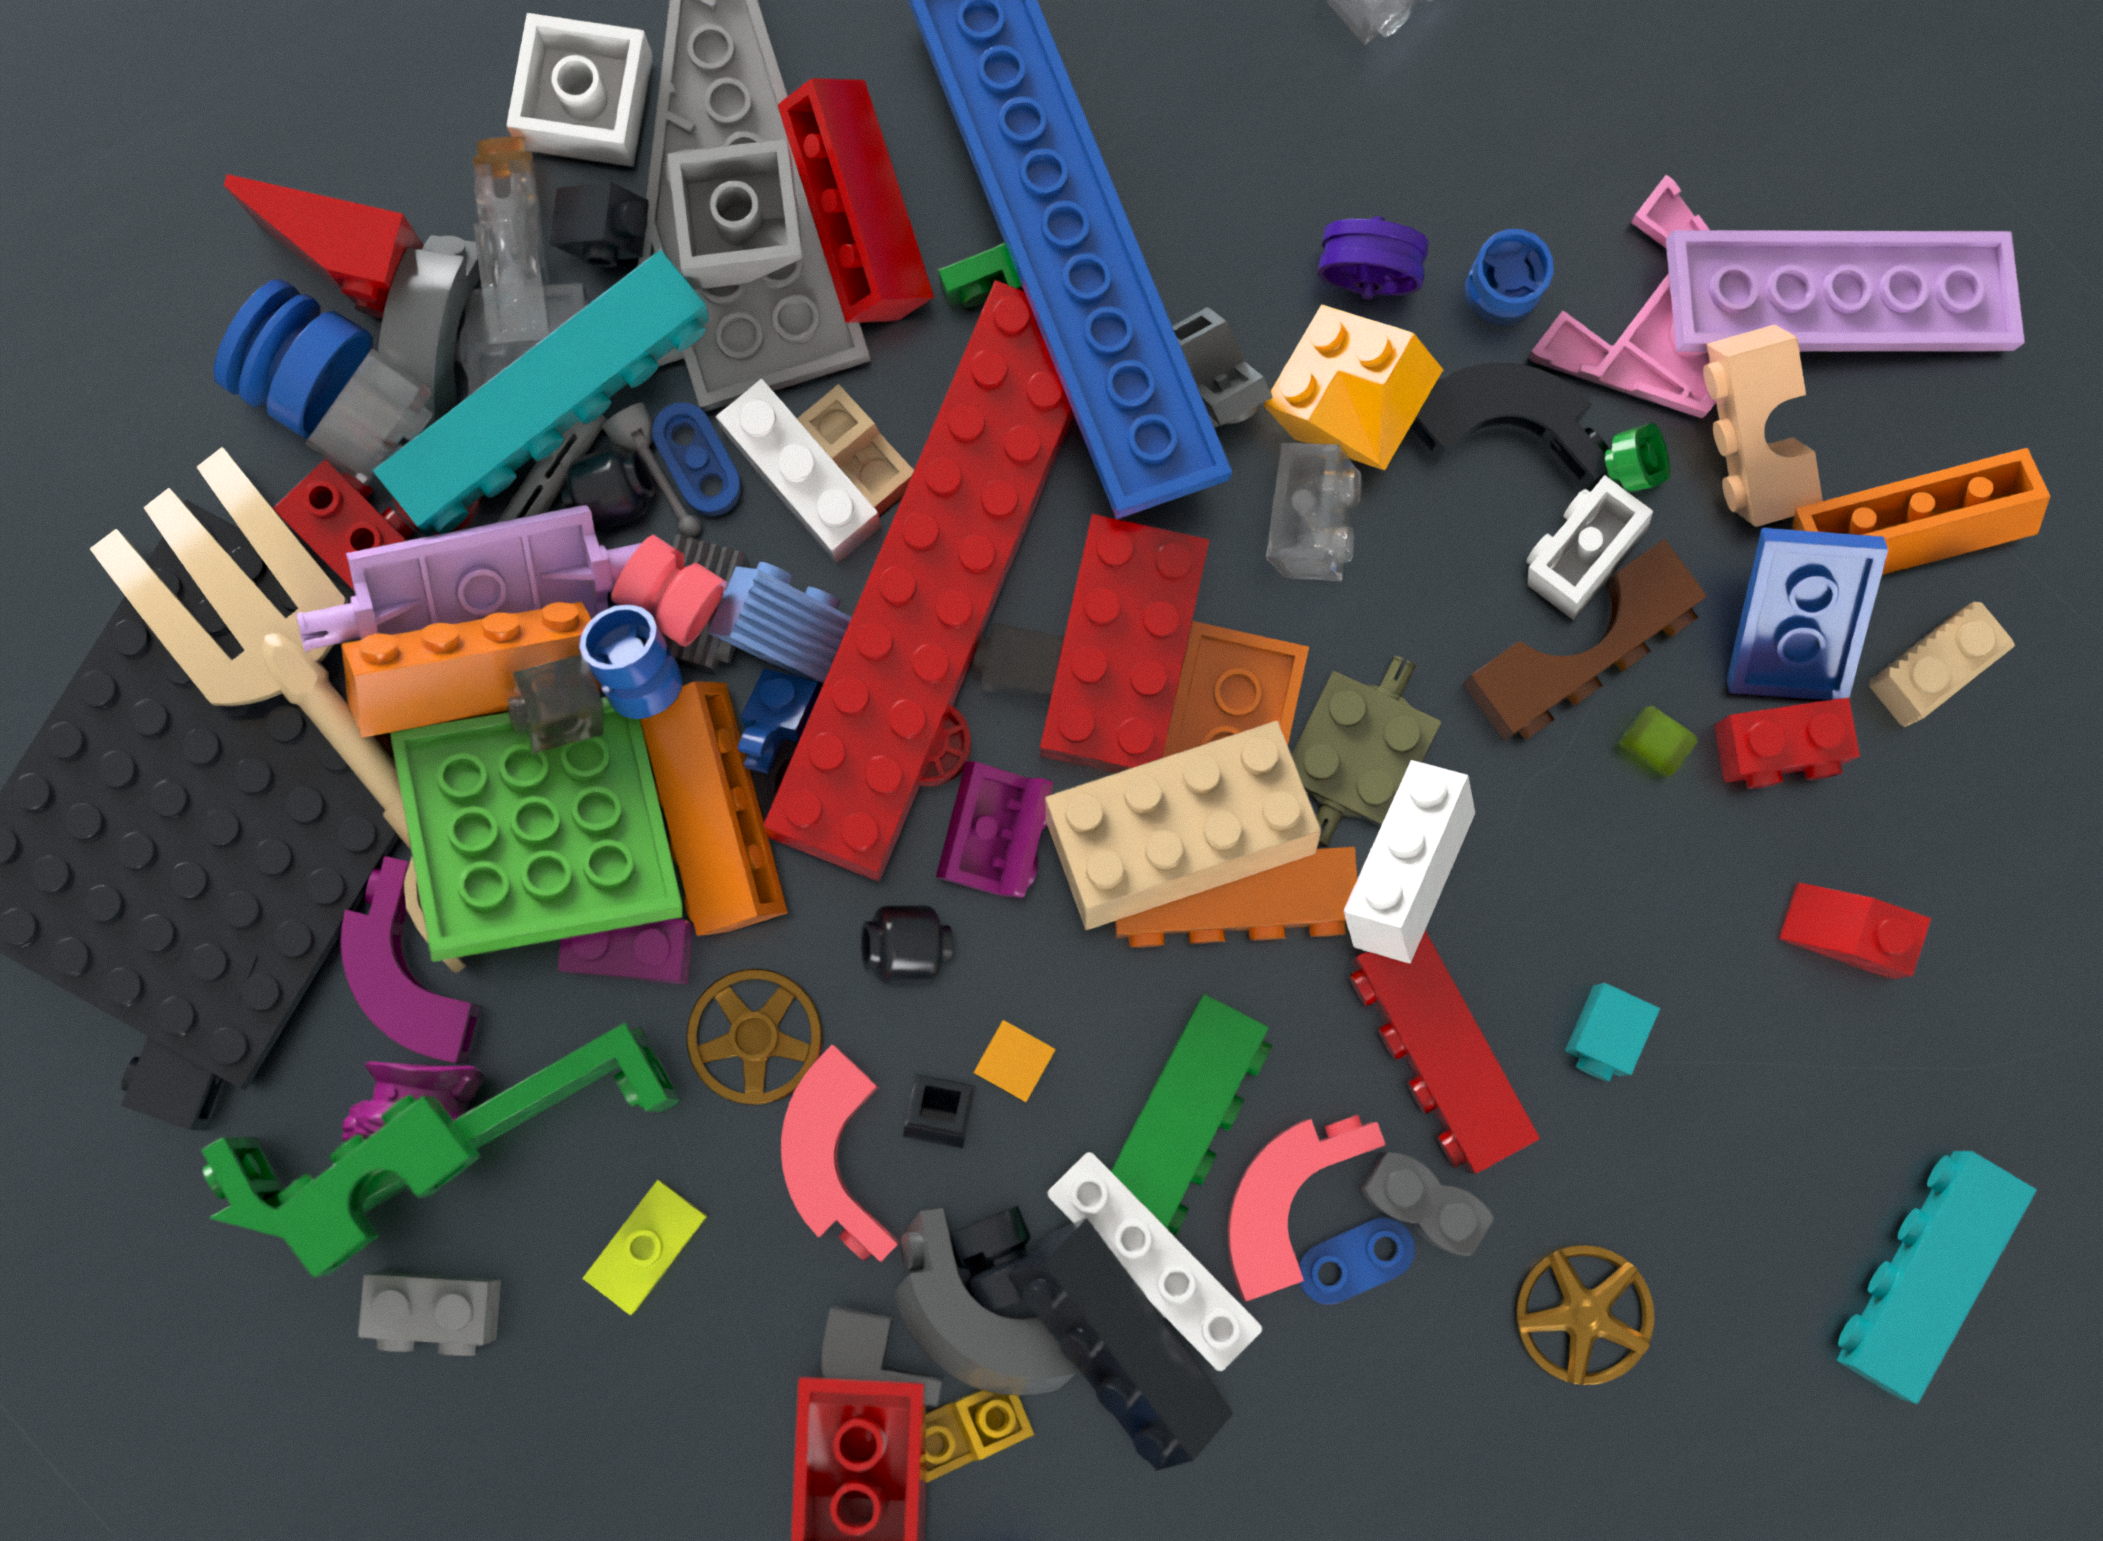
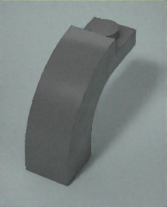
[377,235,489,438]
[893,1208,1076,1395]

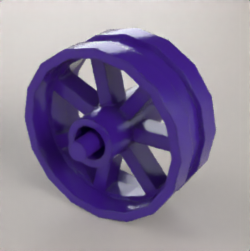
[1317,216,1429,299]

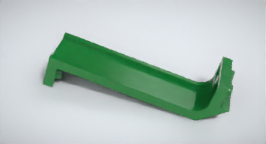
[201,1023,682,1238]

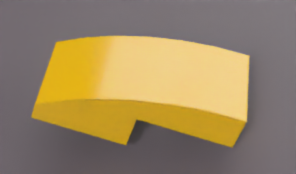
[925,1389,1035,1483]

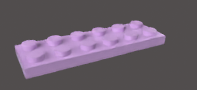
[1666,230,2025,352]

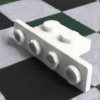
[1048,1152,1262,1371]

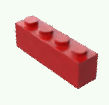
[777,78,934,323]
[1349,930,1540,1174]

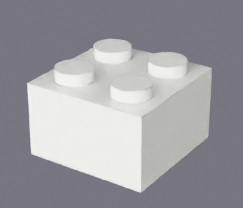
[506,13,653,167]

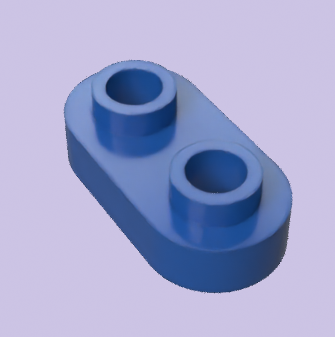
[652,402,742,516]
[1298,1217,1415,1304]

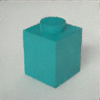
[1565,983,1660,1082]

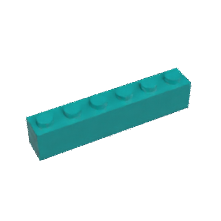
[372,249,709,537]

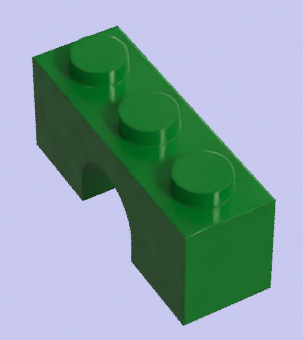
[268,1094,481,1278]

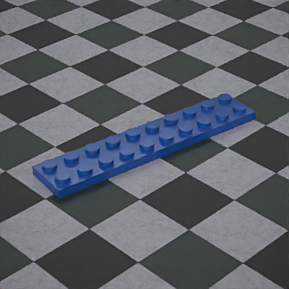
[907,0,1232,519]

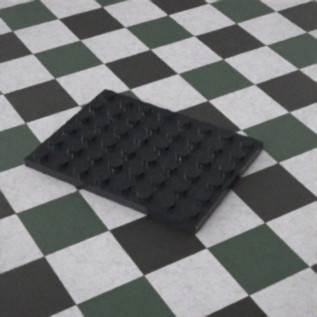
[0,500,472,1090]

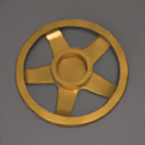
[686,969,822,1105]
[1517,1245,1655,1385]

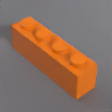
[1791,448,2051,575]
[342,602,601,738]
[640,681,788,936]
[1114,847,1357,948]

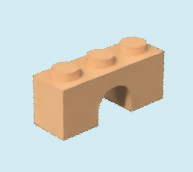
[1703,325,1823,527]

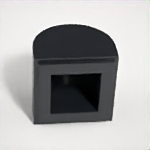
[903,1074,975,1149]

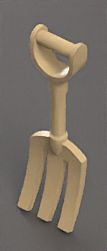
[90,447,466,974]

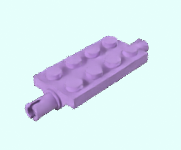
[296,505,642,652]

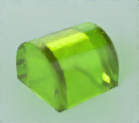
[1618,705,1698,778]

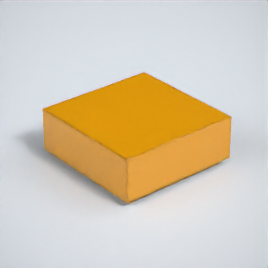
[973,1020,1056,1102]

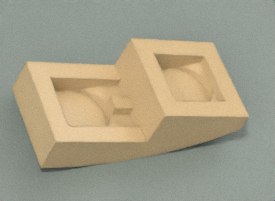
[797,384,914,516]

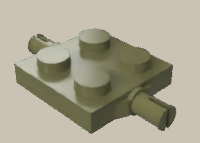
[1291,656,1442,847]

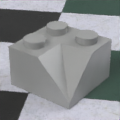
[667,139,802,290]

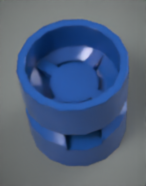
[1465,229,1554,326]
[580,604,683,719]

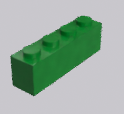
[1111,994,1272,1237]

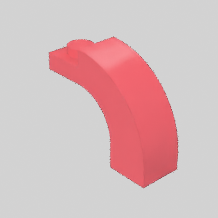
[781,1044,900,1262]
[1226,1114,1386,1301]

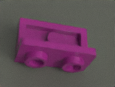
[936,761,1053,898]

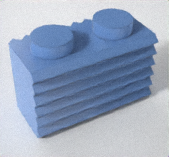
[708,562,852,684]

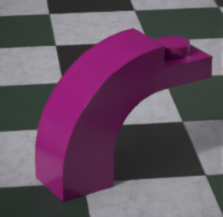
[341,856,482,1065]

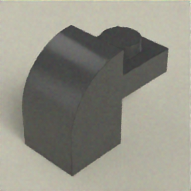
[1172,307,1273,428]
[821,1305,944,1406]

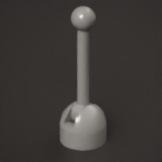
[602,403,701,538]

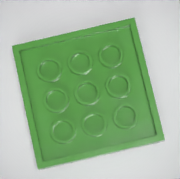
[390,697,682,962]

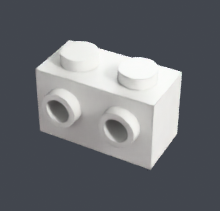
[1526,475,1653,621]

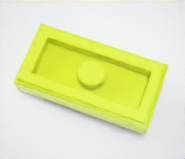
[582,1179,708,1316]

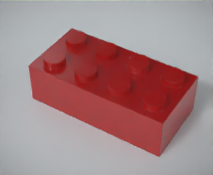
[1040,514,1210,773]

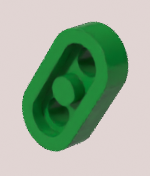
[1605,423,1671,493]

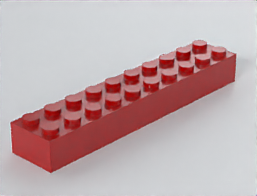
[763,280,1074,882]

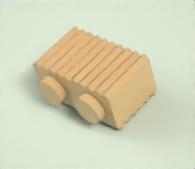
[1869,602,2015,727]

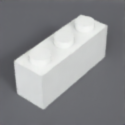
[716,378,882,564]
[1344,760,1475,964]

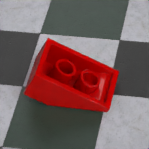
[224,174,424,318]
[791,1377,927,1541]

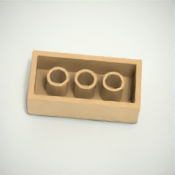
[1045,721,1321,930]

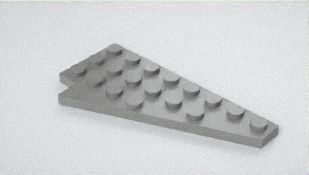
[638,0,871,412]

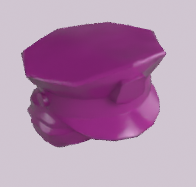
[342,1061,488,1142]

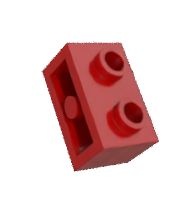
[273,459,414,591]
[1714,697,1860,789]

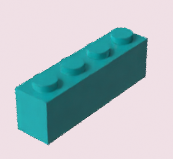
[1836,1151,2037,1404]

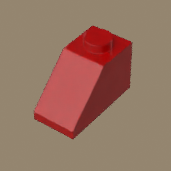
[1778,882,1931,980]

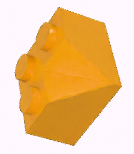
[1263,305,1443,471]

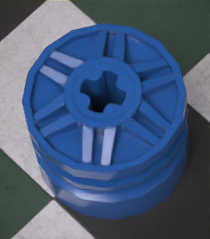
[213,279,373,439]

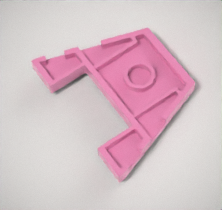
[1528,175,1716,419]

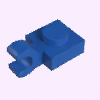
[738,668,821,774]

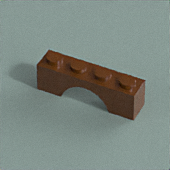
[1463,538,1707,741]

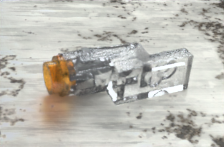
[473,137,551,345]

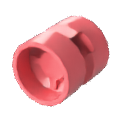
[611,535,727,647]

